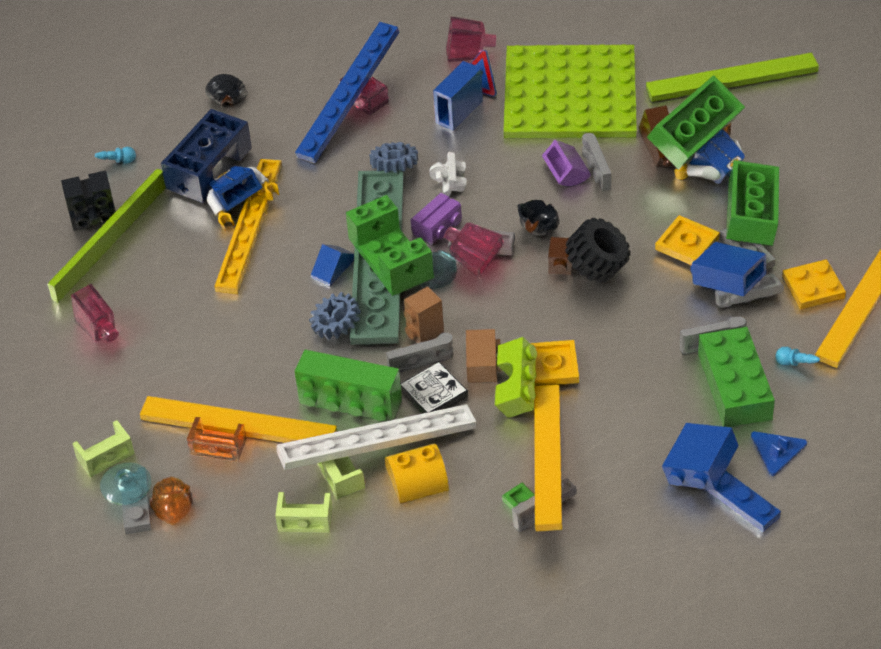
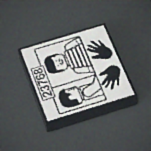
[400,361,468,414]

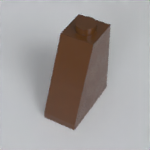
[638,105,673,167]

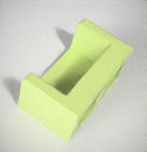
[72,420,135,477]
[317,456,365,499]
[275,492,333,533]

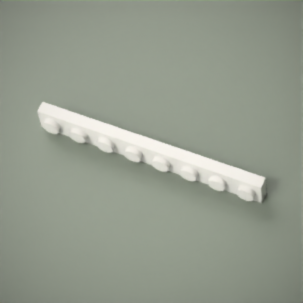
[276,404,476,470]

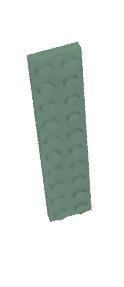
[350,170,404,345]

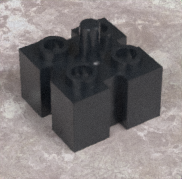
[61,170,116,231]

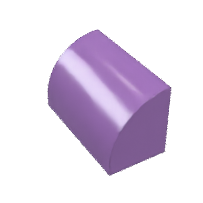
[542,139,591,186]

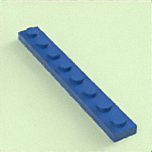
[295,22,400,163]

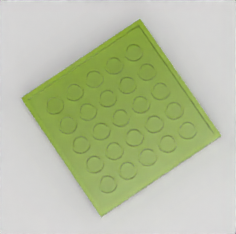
[504,44,637,138]

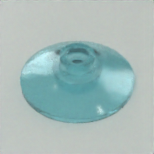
[100,463,152,505]

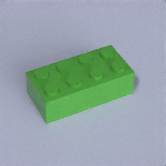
[647,75,745,170]
[726,160,779,246]
[698,327,775,427]
[294,349,402,422]

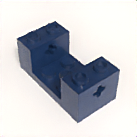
[161,109,252,203]

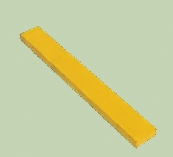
[214,159,282,294]
[815,249,881,368]
[534,385,562,531]
[139,396,337,443]

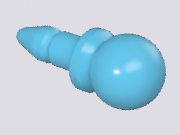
[95,147,136,163]
[775,346,820,366]

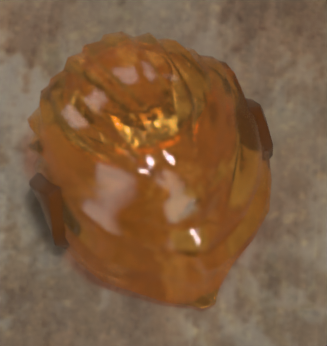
[150,476,193,525]

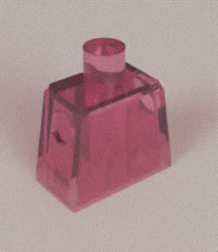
[446,17,496,62]
[444,222,504,279]
[71,284,119,342]

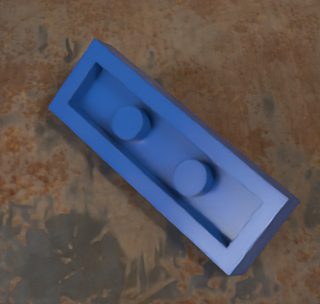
[705,471,781,532]

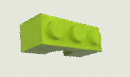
[495,337,537,418]

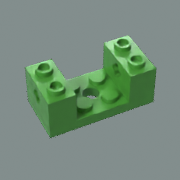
[346,195,434,296]

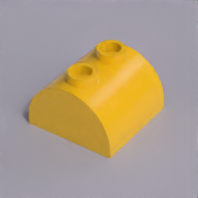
[385,443,449,504]

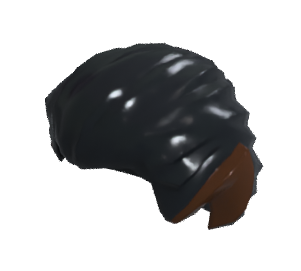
[205,74,248,106]
[517,200,560,236]

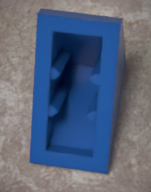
[311,244,354,286]

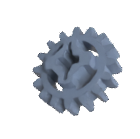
[369,142,418,173]
[309,292,361,340]

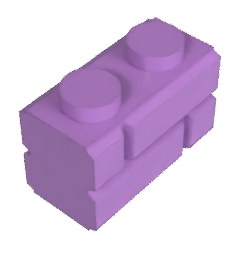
[410,193,462,245]

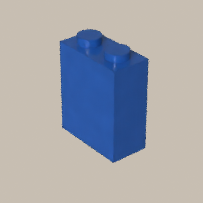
[433,61,483,131]
[690,242,767,296]
[662,423,739,490]

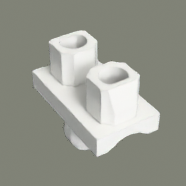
[429,152,466,197]

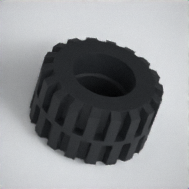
[565,218,631,283]

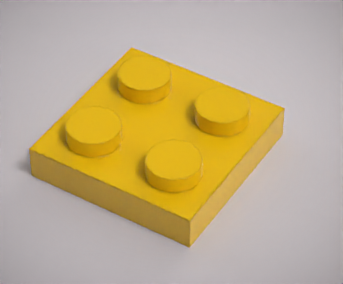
[655,215,720,265]
[782,259,846,310]
[530,340,579,386]

